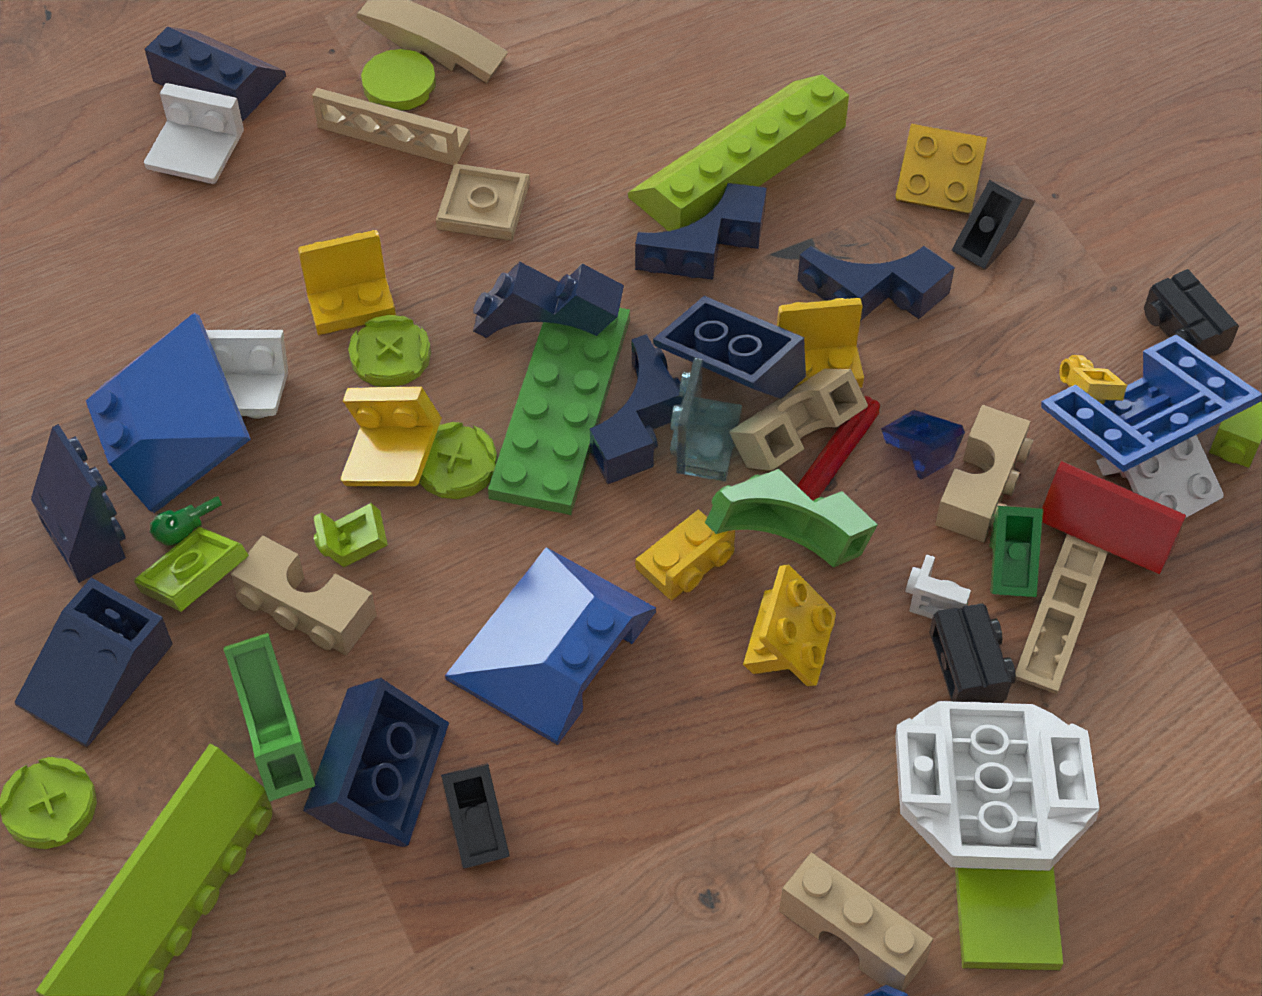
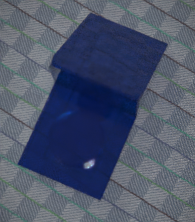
[881,410,965,479]

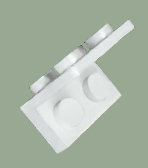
[144,83,244,184]
[206,330,288,419]
[1096,435,1224,518]

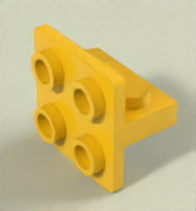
[743,564,836,687]

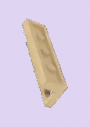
[312,88,470,166]

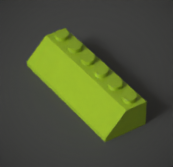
[628,74,849,231]
[36,744,273,996]

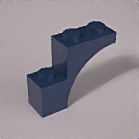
[635,183,767,280]
[797,246,955,321]
[473,261,624,338]
[590,334,686,484]

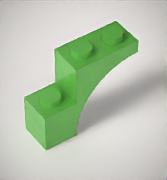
[705,469,878,568]
[224,633,315,802]

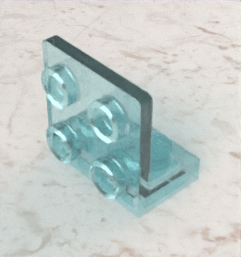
[670,358,742,482]

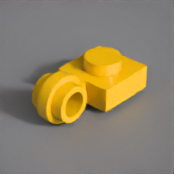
[1059,355,1127,404]

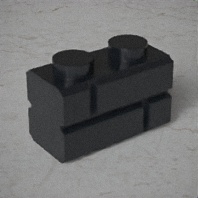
[1144,269,1239,357]
[929,603,1016,703]

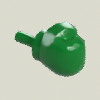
[149,496,222,546]

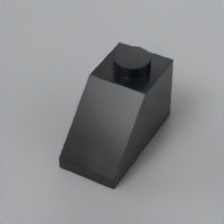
[952,180,1035,269]

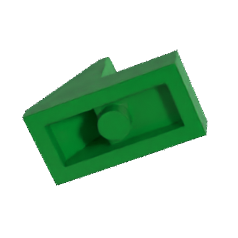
[989,506,1043,597]

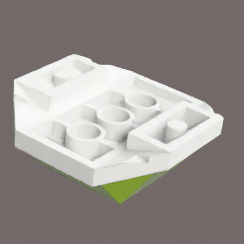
[895,701,1099,871]

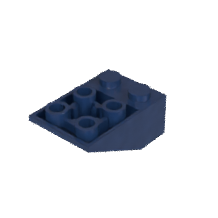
[31,424,126,583]
[14,577,173,748]

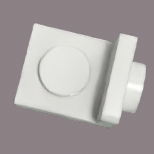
[905,555,971,619]

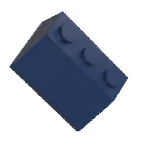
[145,26,286,122]
[653,296,806,399]
[303,678,449,847]

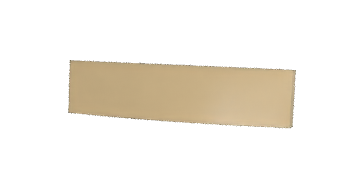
[356,0,508,83]
[1015,534,1108,694]

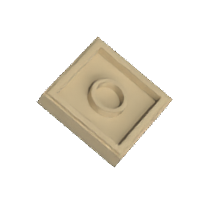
[436,163,530,241]

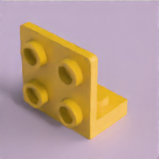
[896,124,987,214]
[298,230,396,335]
[777,298,864,390]
[341,387,442,486]

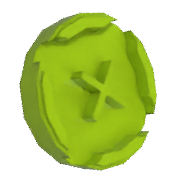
[361,49,436,111]
[348,315,431,387]
[419,422,497,499]
[0,757,97,849]

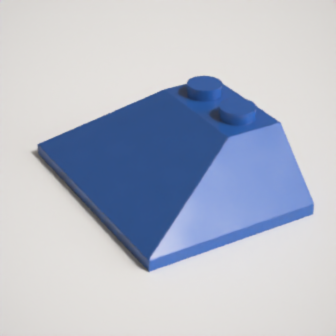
[86,312,251,513]
[1041,335,1262,472]
[445,547,656,745]

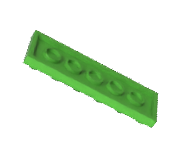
[488,308,630,515]

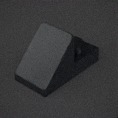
[441,763,510,869]

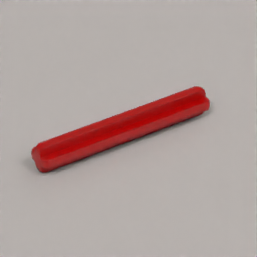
[797,396,880,501]

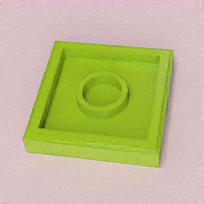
[134,527,249,612]

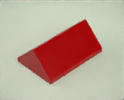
[1042,461,1186,574]

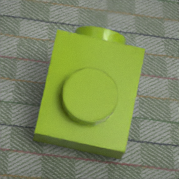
[314,503,388,567]

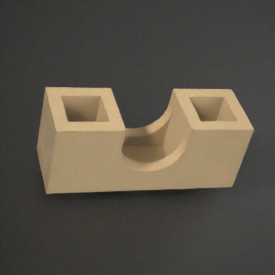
[729,369,868,471]
[935,405,1033,542]
[231,535,377,655]
[779,852,934,992]

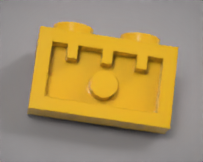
[635,509,735,601]

